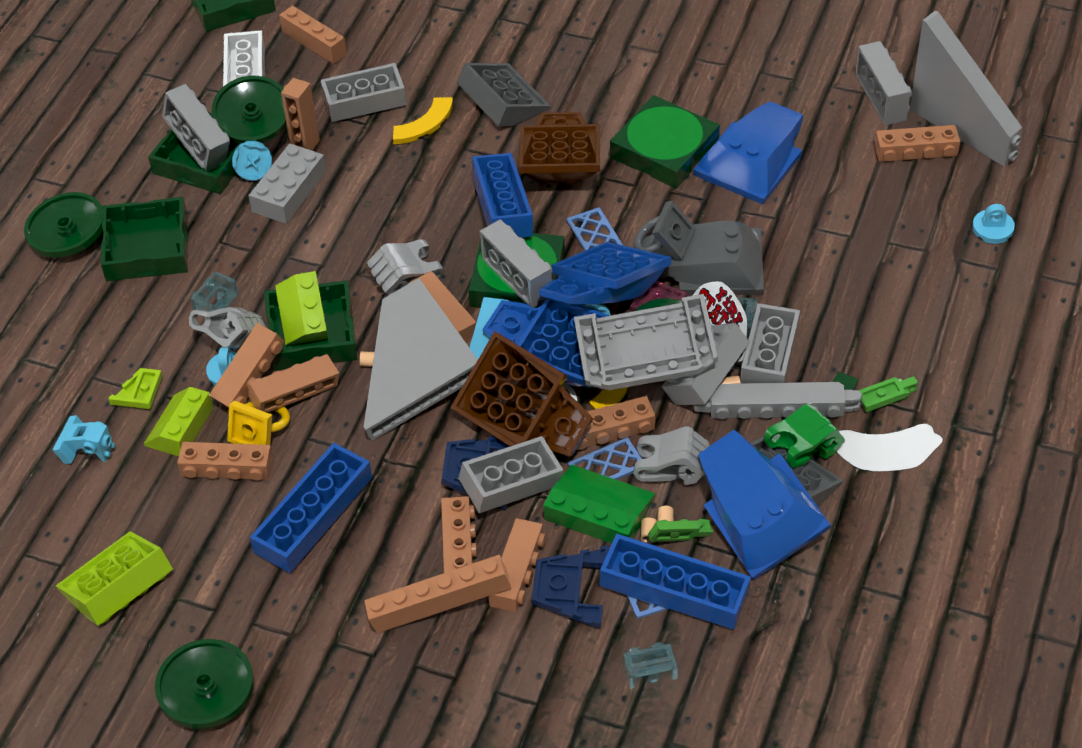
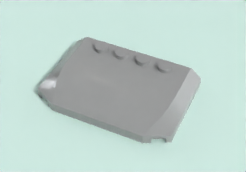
[574,294,718,390]

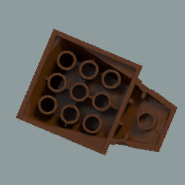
[519,112,600,185]
[451,331,594,456]

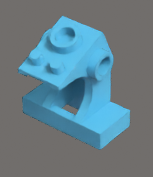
[52,415,115,464]

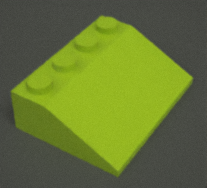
[56,531,173,626]

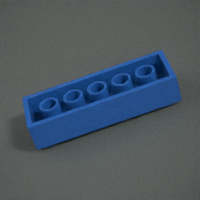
[472,153,533,238]
[250,443,373,573]
[600,534,751,630]

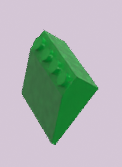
[543,465,655,544]

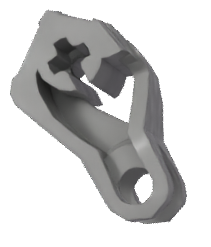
[367,239,444,294]
[189,307,267,349]
[633,426,709,485]

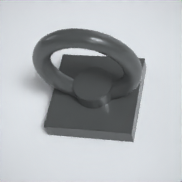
[634,201,696,260]

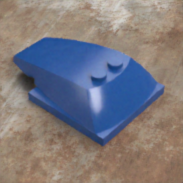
[693,101,804,205]
[539,242,671,304]
[482,298,610,389]
[698,430,832,580]

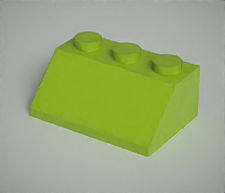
[275,271,328,346]
[144,387,214,456]

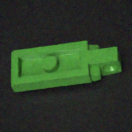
[858,376,918,412]
[648,519,713,542]

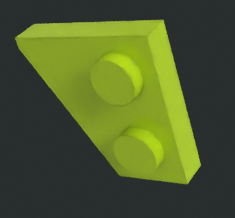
[109,368,163,409]

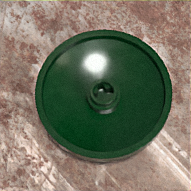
[212,75,287,144]
[24,192,103,257]
[155,639,254,729]

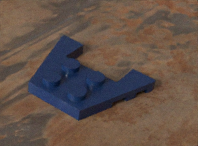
[441,436,510,510]
[532,546,609,628]

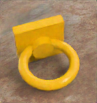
[227,401,290,445]

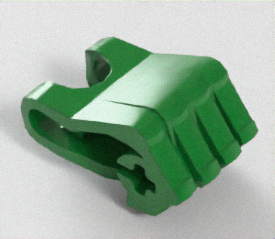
[763,404,845,468]

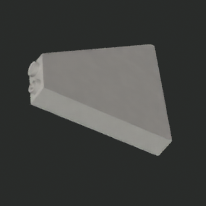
[910,10,1022,167]
[364,278,478,441]

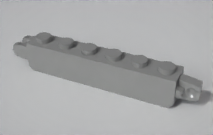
[694,382,862,419]

